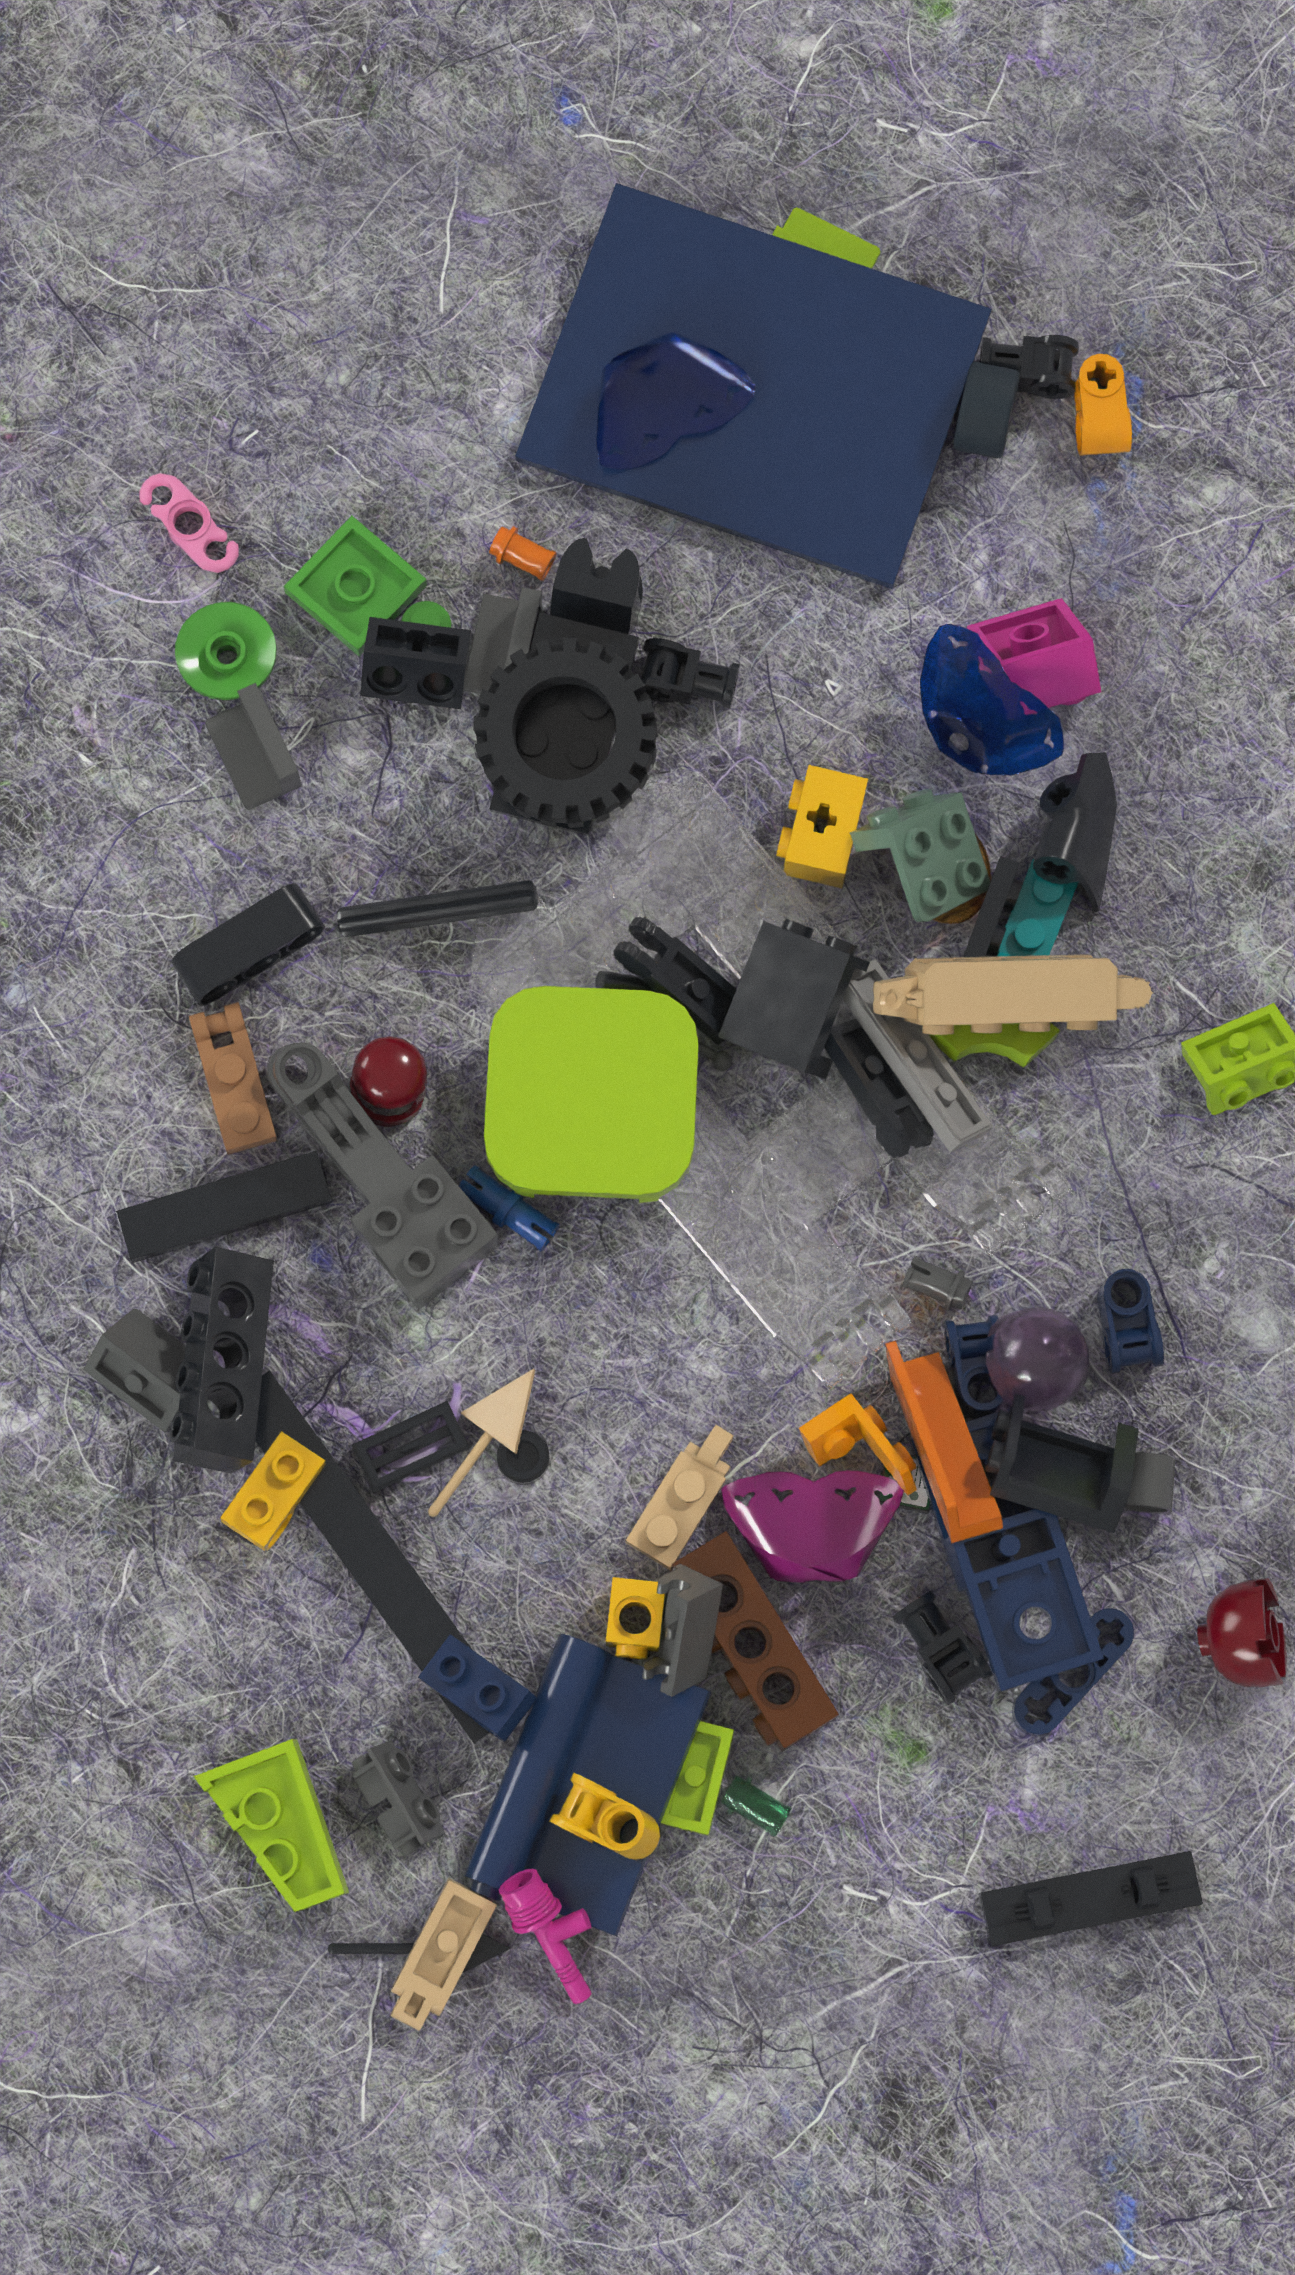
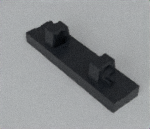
[979,1851,1203,1947]

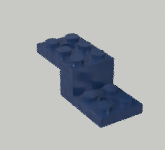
[909,1408,1104,1692]

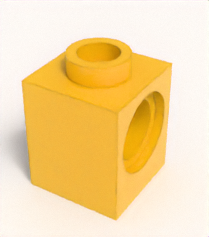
[606,1577,665,1660]

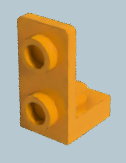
[799,1393,917,1496]

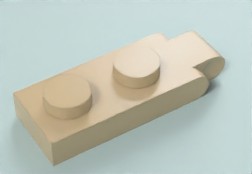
[390,1878,497,2031]

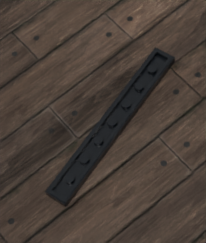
[255,1370,490,1745]

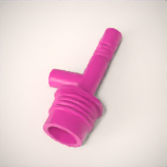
[499,1869,592,2004]

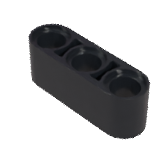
[171,883,325,1006]

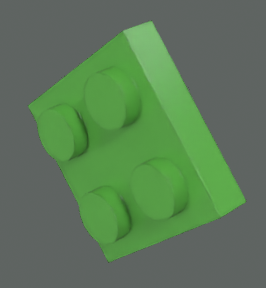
[284,515,427,657]

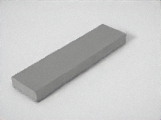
[843,959,993,1153]

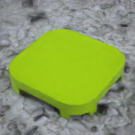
[484,986,698,1203]

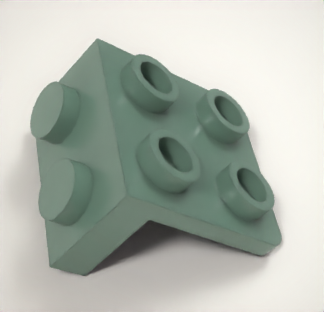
[850,789,990,922]

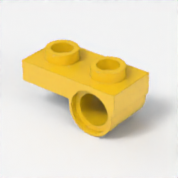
[220,1431,326,1551]

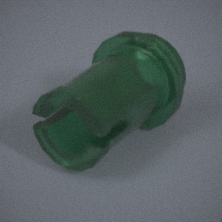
[720,1775,792,1837]

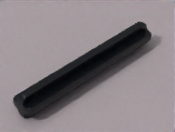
[337,880,538,937]

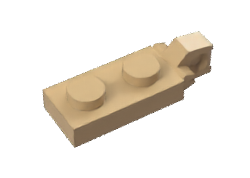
[626,1424,734,1570]

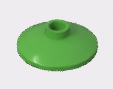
[175,602,277,700]

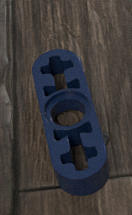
[1012,1608,1134,1736]

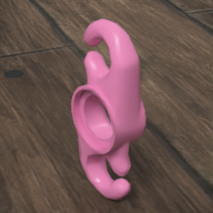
[139,473,239,573]

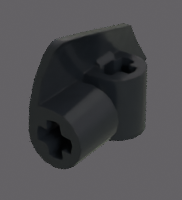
[1033,752,1117,913]

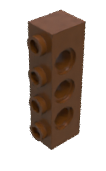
[671,1531,839,1752]

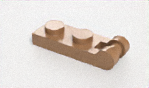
[189,1002,278,1155]

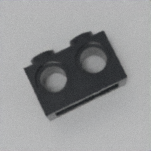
[360,617,471,709]

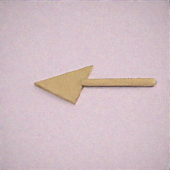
[428,1369,536,1517]

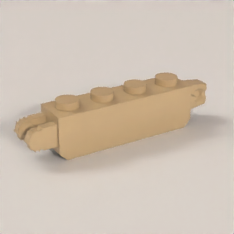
[873,954,1153,1035]

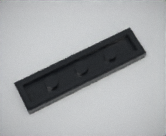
[116,1150,333,1263]

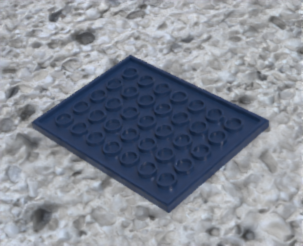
[515,183,992,589]

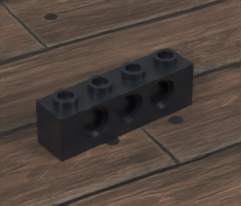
[170,1247,274,1474]

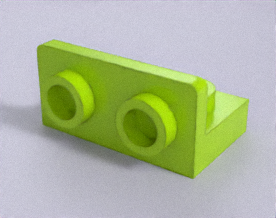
[1181,1003,1295,1115]

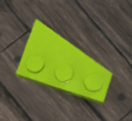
[193,1739,349,1912]

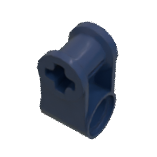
[1097,1269,1164,1374]
[944,1315,1007,1420]

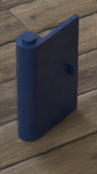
[464,1633,711,1937]

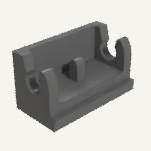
[642,1564,723,1697]

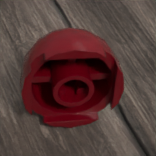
[1197,1578,1287,1687]

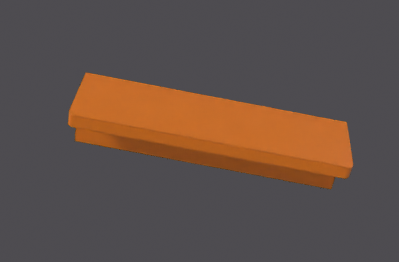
[885,1341,1003,1543]

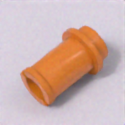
[489,526,557,581]

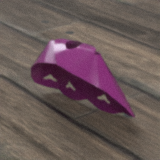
[721,1470,904,1583]

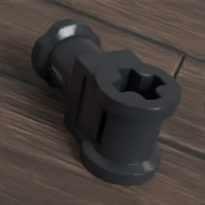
[979,335,1079,399]
[640,638,740,709]
[892,1590,993,1705]

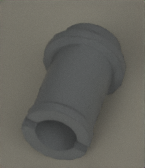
[902,1256,973,1311]

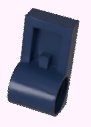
[418,1634,537,1742]

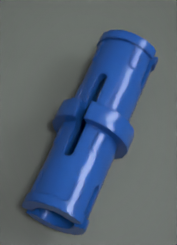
[459,1165,560,1252]

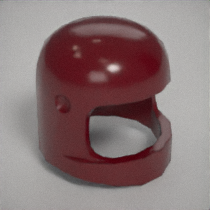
[349,1036,427,1127]

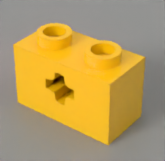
[776,765,868,889]

